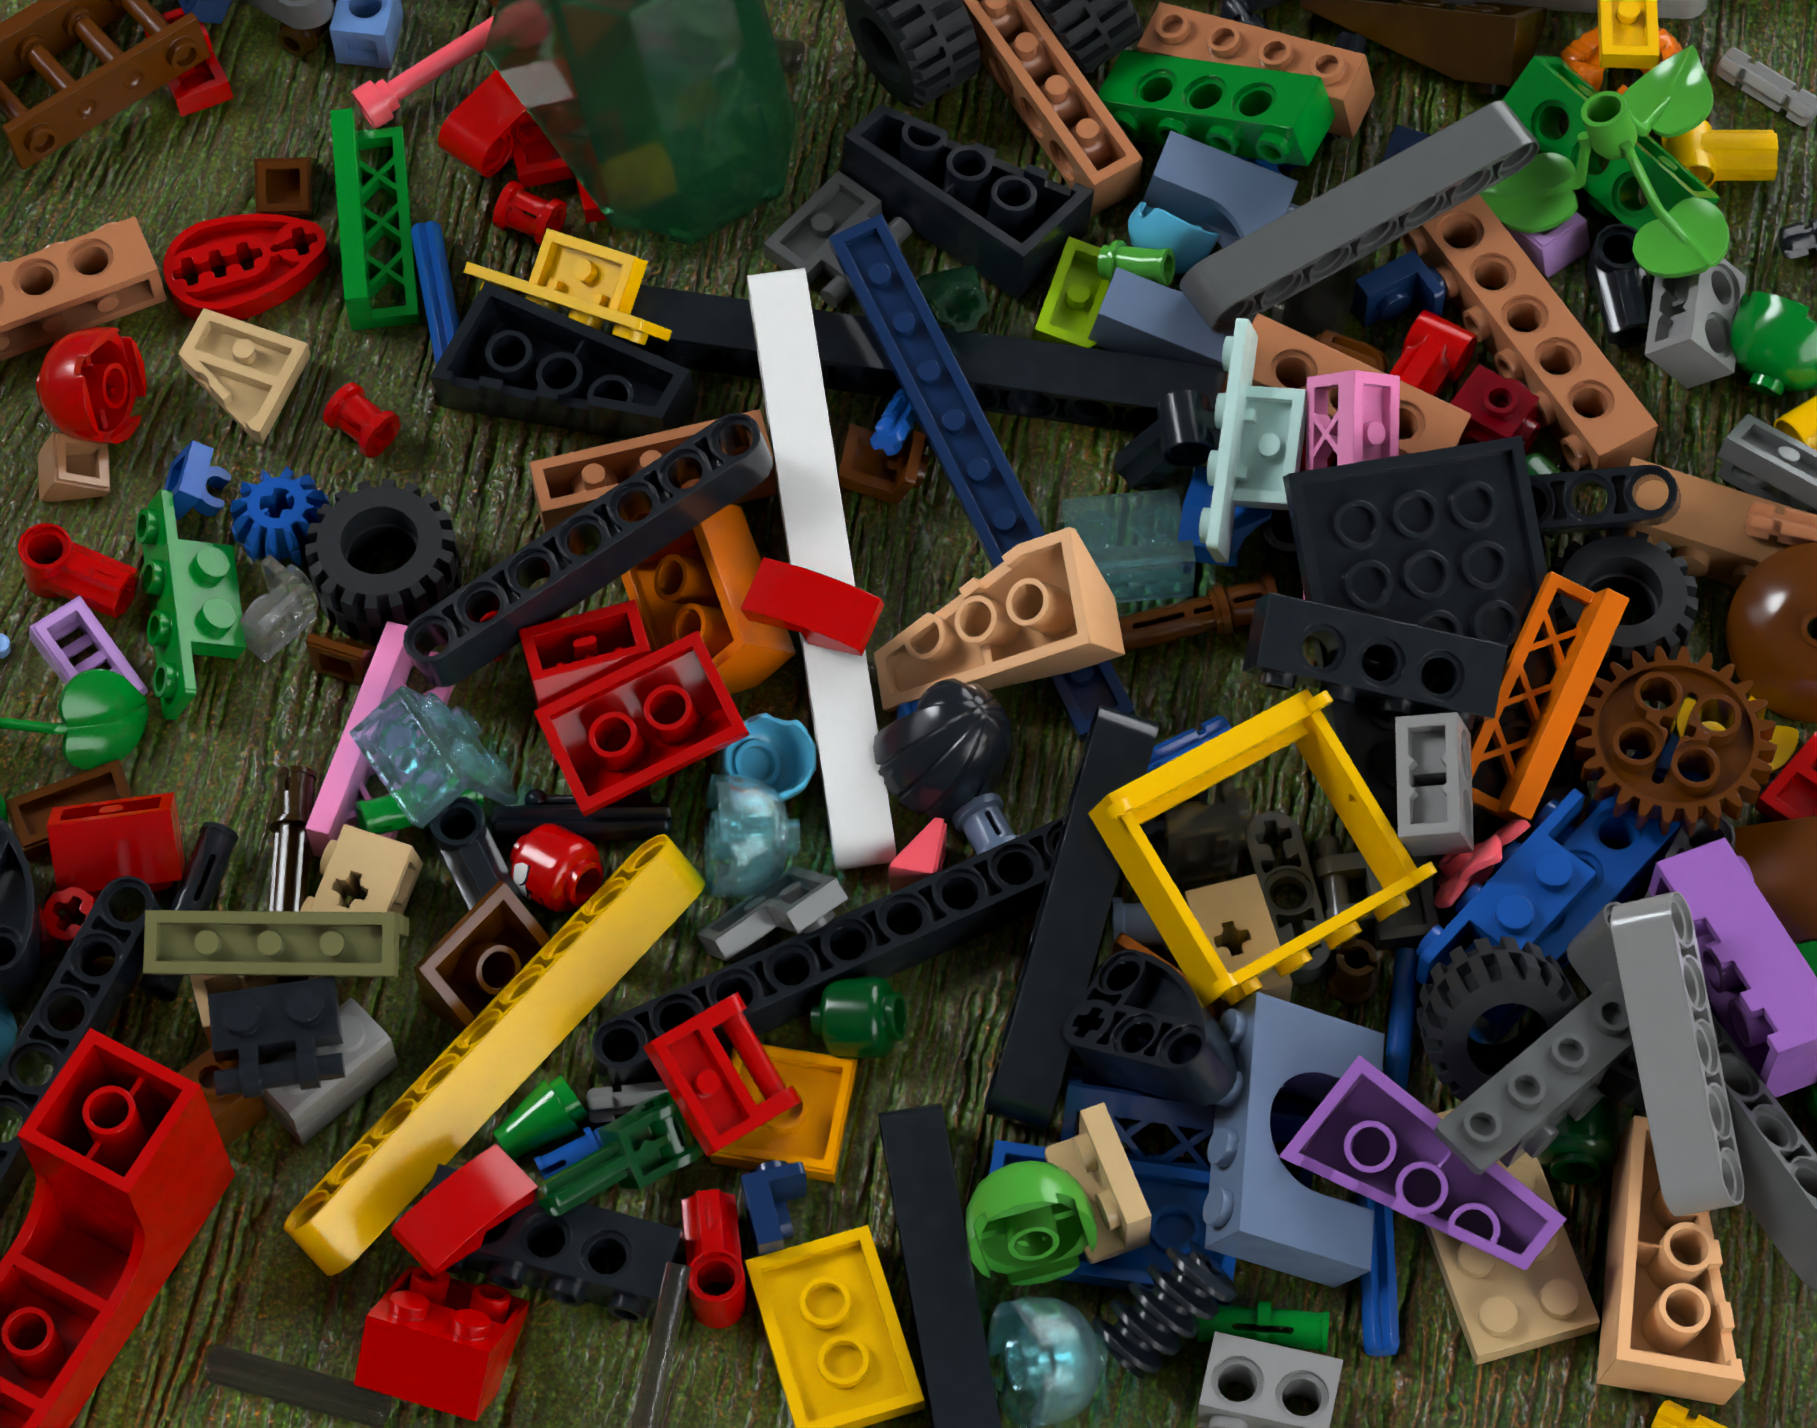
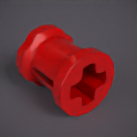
[492,180,567,247]
[323,382,401,458]
[43,887,95,948]

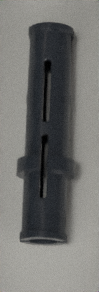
[139,822,239,1002]

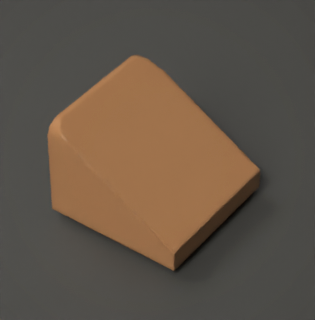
[38,432,110,502]

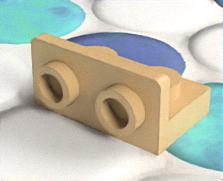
[1045,1102,1152,1264]

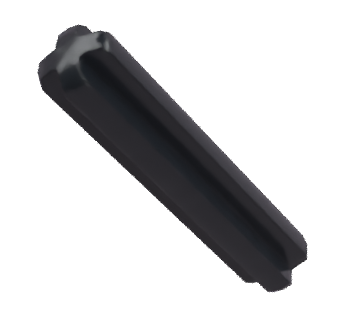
[491,803,673,842]

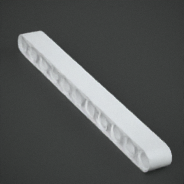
[747,268,896,870]

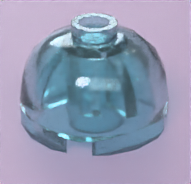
[704,774,800,898]
[988,1296,1107,1428]

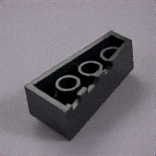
[841,104,1094,300]
[430,282,699,440]

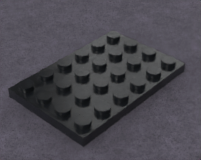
[1283,435,1589,838]

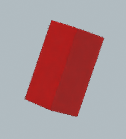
[534,630,750,817]

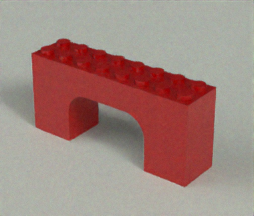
[0,1028,235,1428]

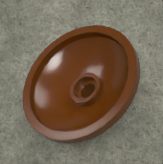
[1726,542,1817,723]

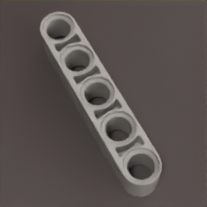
[1610,891,1745,1217]

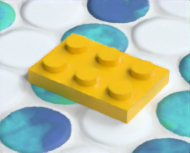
[745,1225,925,1428]

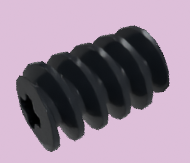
[1091,1241,1237,1379]

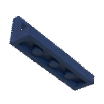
[1060,1066,1321,1189]

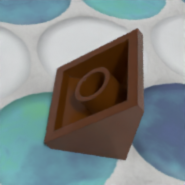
[413,881,551,1034]

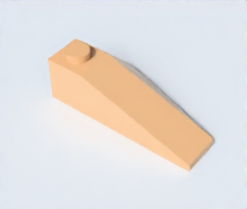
[874,527,1125,712]

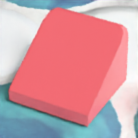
[888,817,947,893]

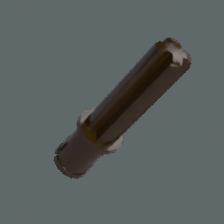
[269,765,317,912]

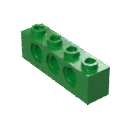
[1097,50,1336,167]
[1503,56,1720,231]

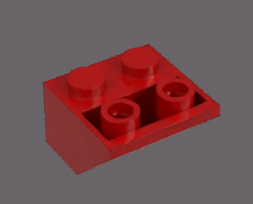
[518,599,651,766]
[354,1265,530,1422]

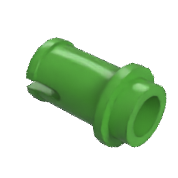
[1097,240,1176,285]

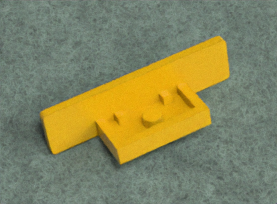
[463,228,672,346]

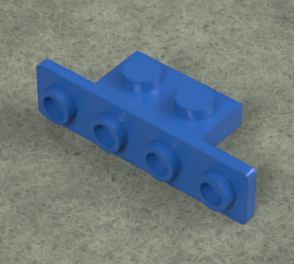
[1416,788,1597,985]

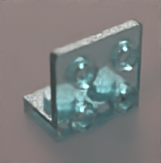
[1061,489,1196,603]
[349,685,519,828]

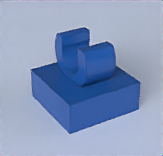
[164,440,232,520]

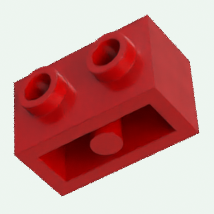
[46,792,186,899]

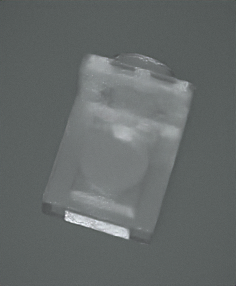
[240,555,317,663]

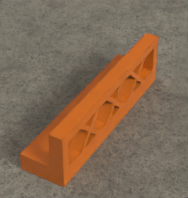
[1471,572,1630,822]

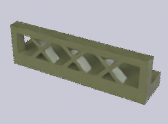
[143,910,409,977]

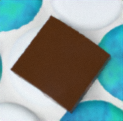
[1734,816,1817,943]

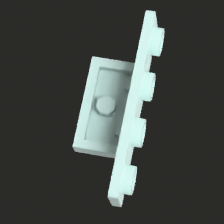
[1199,318,1307,563]

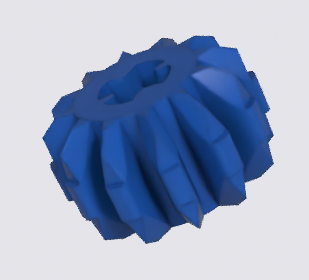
[230,466,329,570]

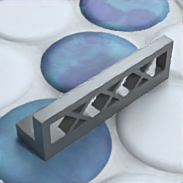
[1717,414,1817,514]

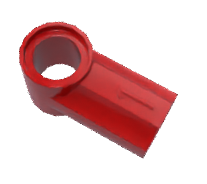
[1389,309,1478,397]
[18,523,140,619]
[681,1189,747,1329]

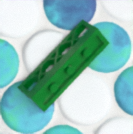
[330,108,420,331]

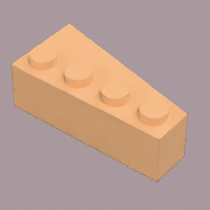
[1597,1115,1745,1405]

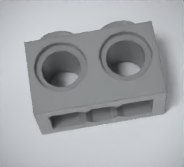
[1644,258,1746,389]
[1395,712,1474,857]
[1196,1332,1343,1428]

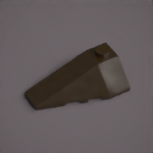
[1300,0,1547,94]

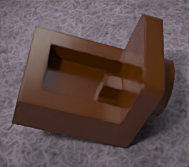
[836,423,929,505]

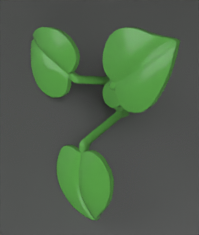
[1479,45,1730,278]

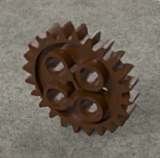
[1572,646,1777,836]

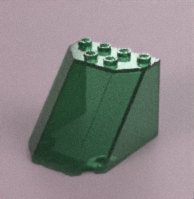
[484,0,796,246]

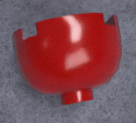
[36,327,147,444]

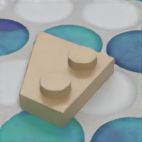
[178,308,311,444]

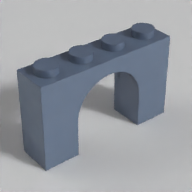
[1088,131,1300,368]
[1203,992,1385,1288]

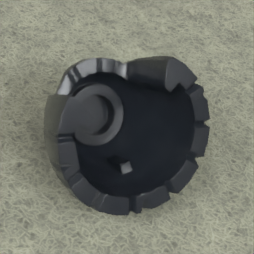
[873,678,1013,820]

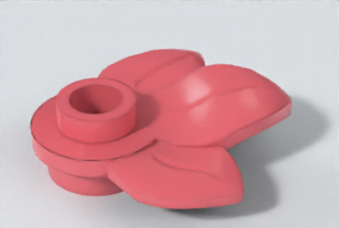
[1434,818,1531,908]

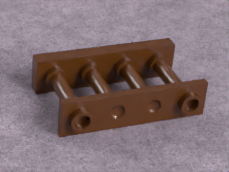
[0,0,211,170]

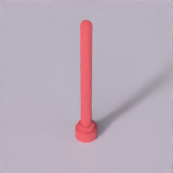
[351,0,560,129]

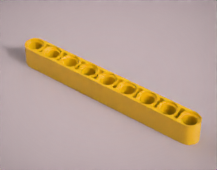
[283,834,705,1276]

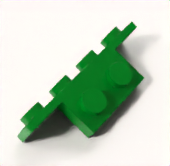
[135,489,246,720]

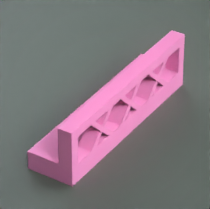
[1303,370,1400,600]
[305,621,455,857]

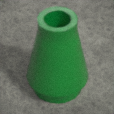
[492,1075,590,1161]

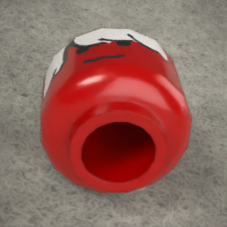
[510,823,604,913]

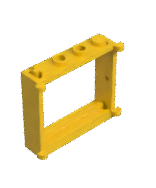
[1088,688,1438,1007]

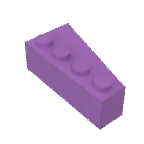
[1648,837,1817,1098]
[1279,1055,1567,1271]

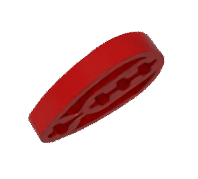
[163,213,330,321]

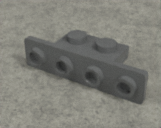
[1434,982,1633,1175]

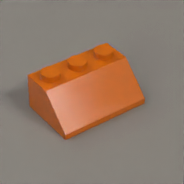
[621,504,796,695]

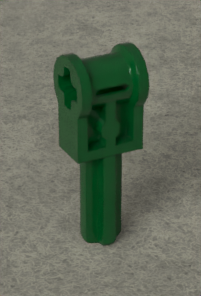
[536,1092,704,1217]

